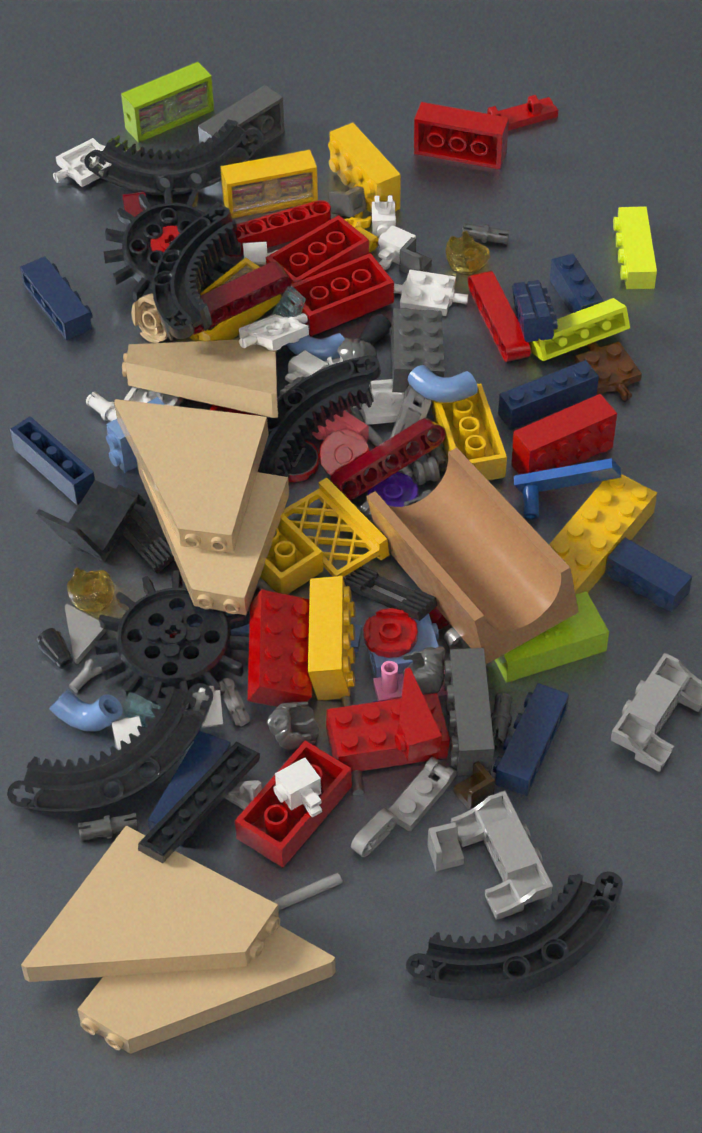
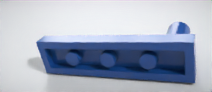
[514,458,621,519]

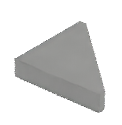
[65,604,108,664]
[225,780,262,810]

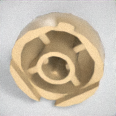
[131,293,169,343]

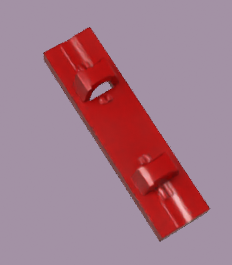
[487,95,559,131]

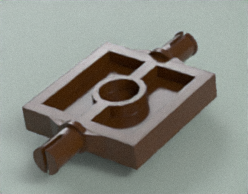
[575,341,642,401]

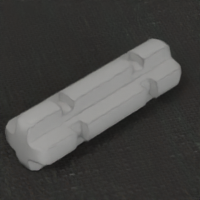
[219,677,250,727]

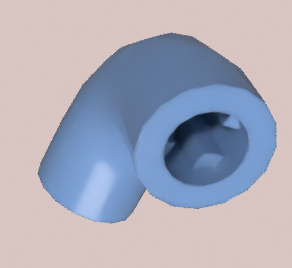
[286,333,345,361]
[408,365,478,403]
[49,689,123,731]

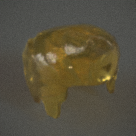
[445,231,490,275]
[67,567,115,613]

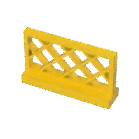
[283,478,389,577]

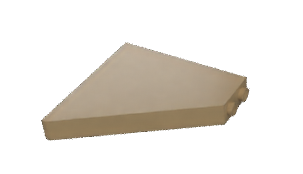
[122,340,278,418]
[114,399,268,553]
[137,460,290,615]
[21,826,281,982]
[77,925,336,1054]

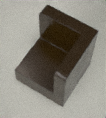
[454,761,495,810]

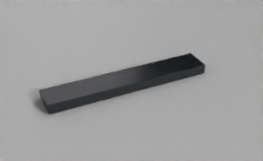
[138,741,260,864]

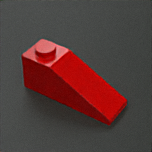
[395,668,442,761]

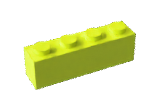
[613,207,657,289]
[529,298,630,361]

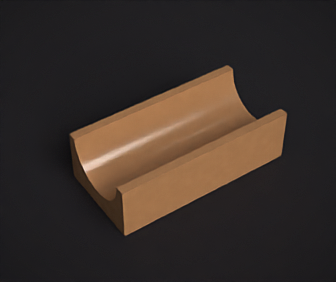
[366,448,579,664]

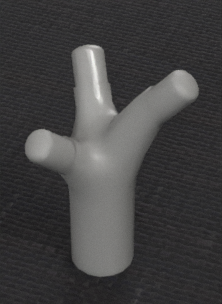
[69,659,102,692]

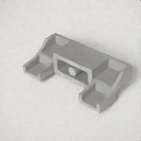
[611,653,702,772]
[451,791,553,920]

